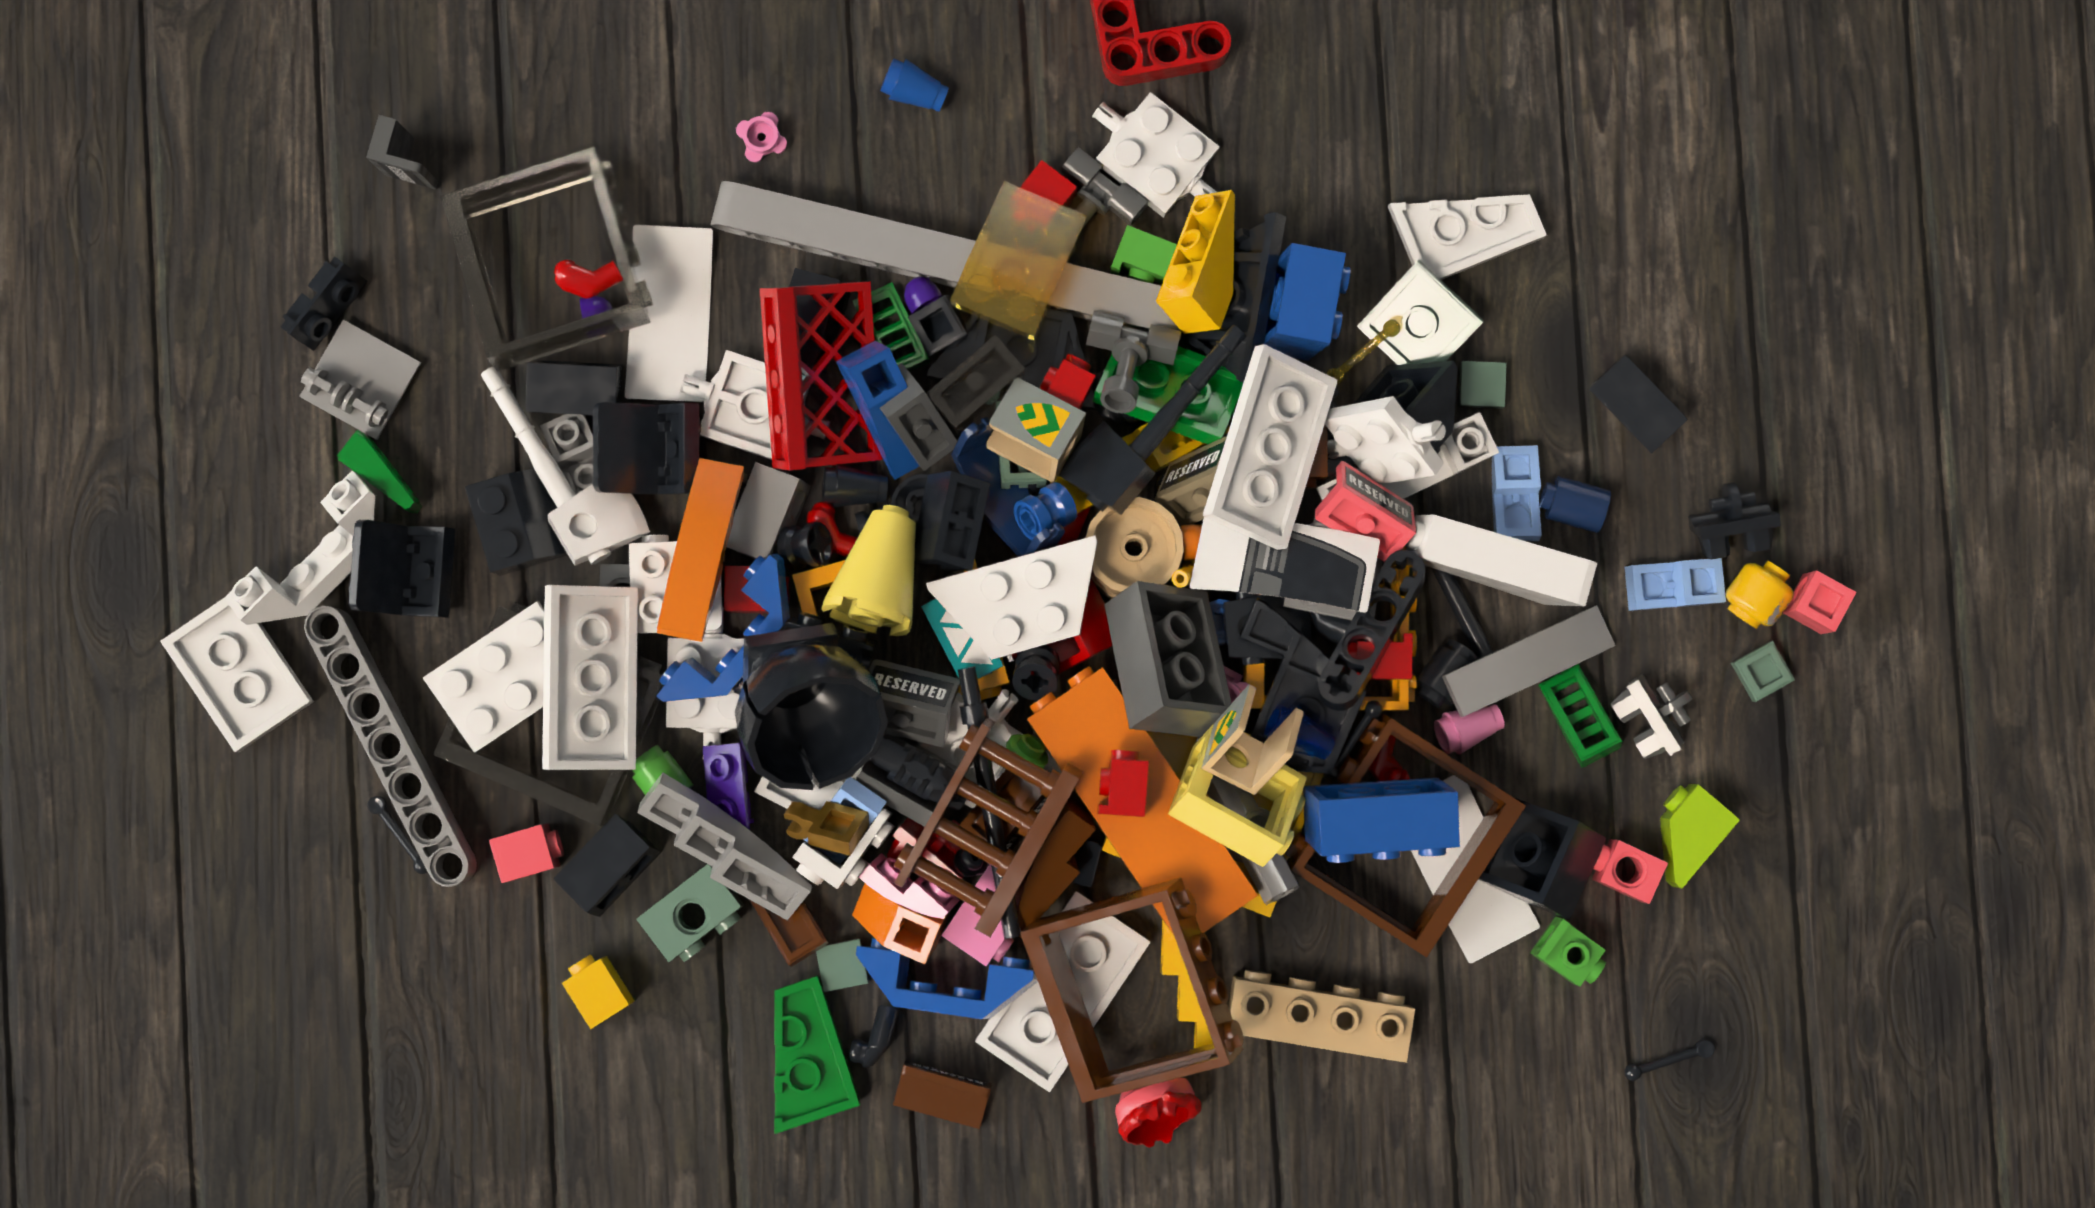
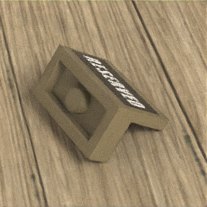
[1154,436,1227,525]

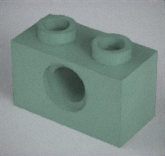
[636,864,745,962]

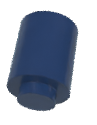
[1539,476,1611,533]

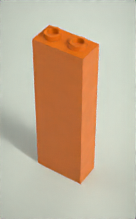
[1027,666,1258,936]

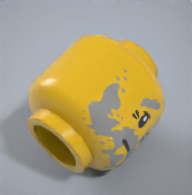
[1725,560,1794,629]

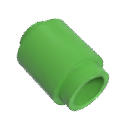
[632,745,694,795]

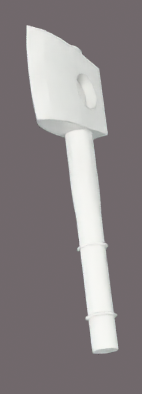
[481,366,650,566]

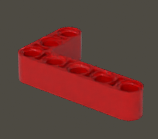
[1090,0,1231,86]

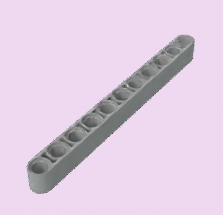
[711,181,1183,340]

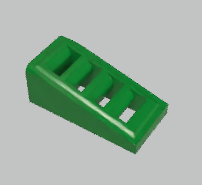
[852,282,930,372]
[337,429,423,514]
[1538,664,1622,768]

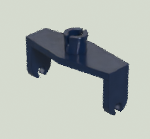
[951,417,1065,557]

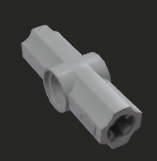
[1207,775,1300,905]

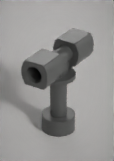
[1038,147,1148,263]
[1086,311,1181,413]

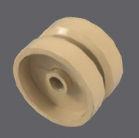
[1085,497,1184,600]

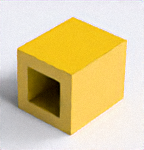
[562,955,635,1029]

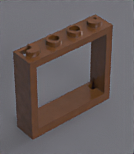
[1285,713,1526,957]
[1020,878,1244,1103]

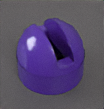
[904,277,942,314]
[580,295,614,333]

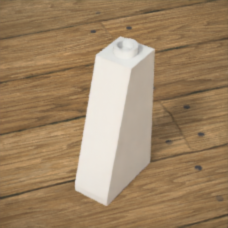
[1405,515,1597,606]

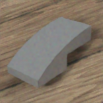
[540,414,593,494]

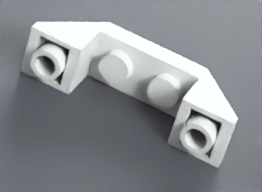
[1316,412,1499,501]
[224,470,375,625]

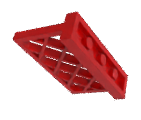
[760,281,882,470]

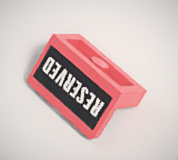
[1315,461,1416,562]

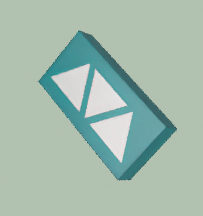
[921,599,1003,679]

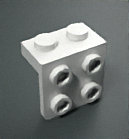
[629,535,725,634]
[792,808,894,889]

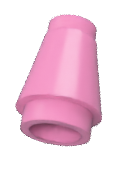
[1434,704,1505,754]

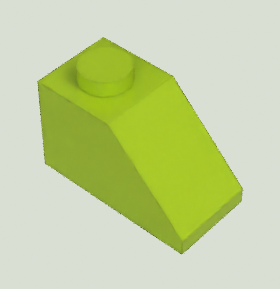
[1660,784,1740,889]

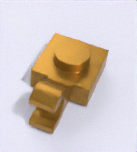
[784,801,869,856]

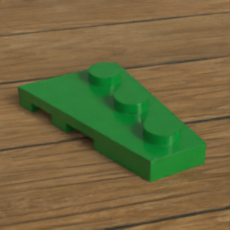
[774,975,861,1134]

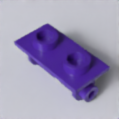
[703,743,754,830]

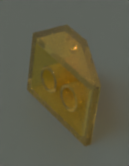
[950,181,1087,341]

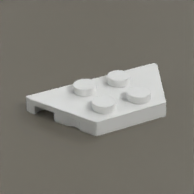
[926,536,1098,660]

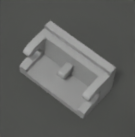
[727,462,811,559]

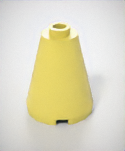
[821,505,916,636]

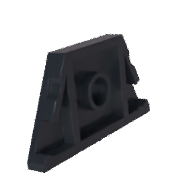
[1182,212,1286,383]
[927,297,1097,410]

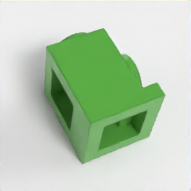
[1110,225,1177,284]
[1530,917,1606,987]

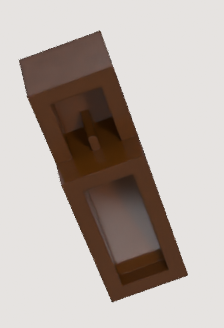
[1015,797,1096,938]

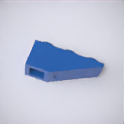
[836,341,920,480]

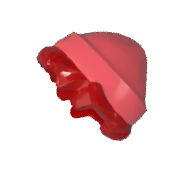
[1115,1077,1202,1148]

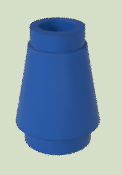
[880,58,949,112]

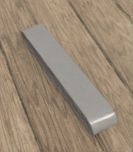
[304,606,477,887]

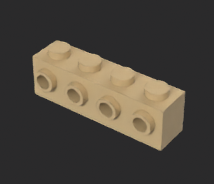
[1228,970,1415,1063]

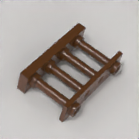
[893,718,1084,938]

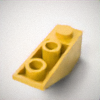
[1156,190,1235,334]

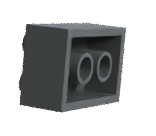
[1104,581,1231,737]

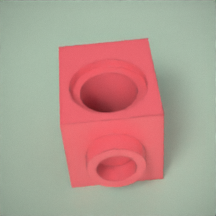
[1783,570,1857,634]
[489,824,564,883]
[1592,839,1668,904]

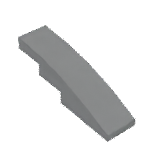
[1442,605,1616,717]
[637,772,812,920]

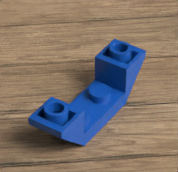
[656,553,790,702]
[856,938,1038,1019]

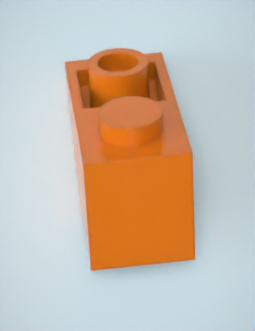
[852,883,951,964]

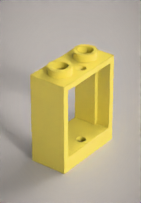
[1168,724,1307,867]

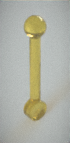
[1326,319,1400,385]

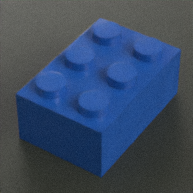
[1264,243,1350,361]
[1303,778,1460,863]

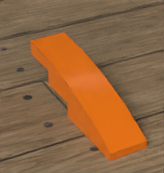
[657,458,744,642]

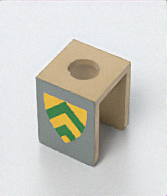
[986,378,1086,483]
[1201,684,1304,795]

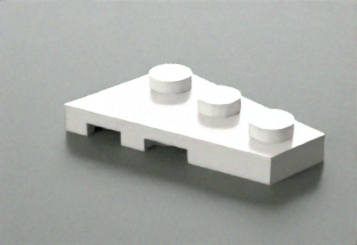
[1388,194,1547,280]

